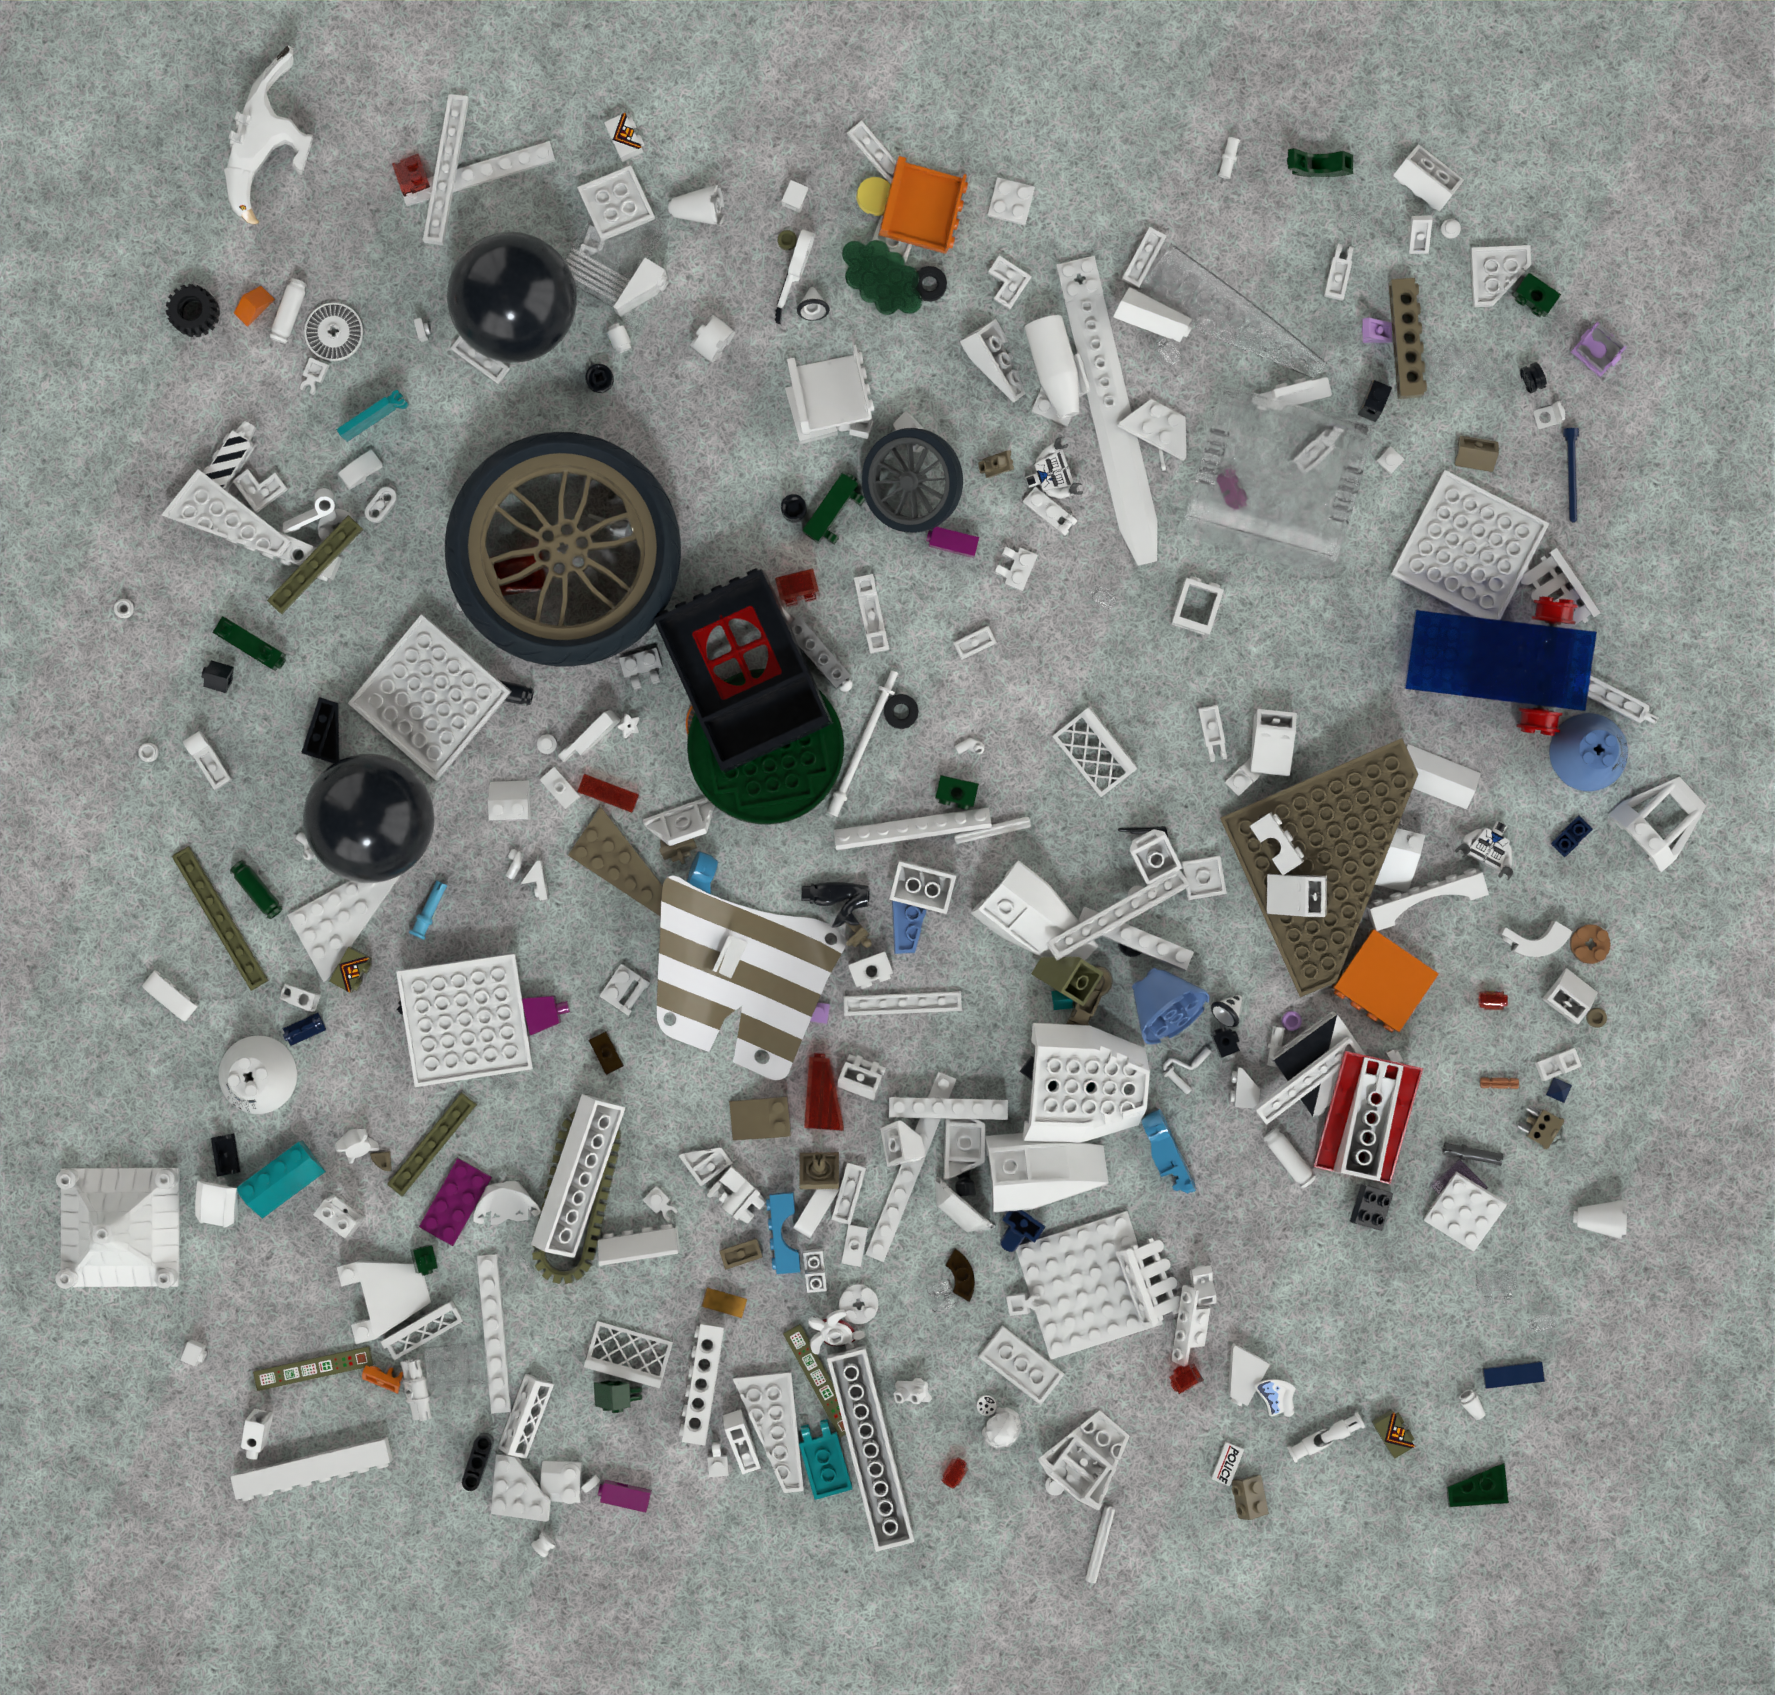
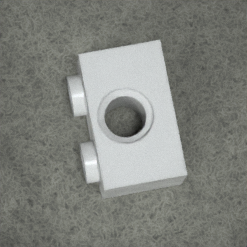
[848,951,893,989]

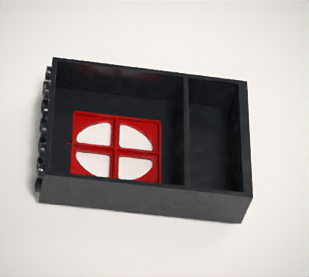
[654,568,833,772]

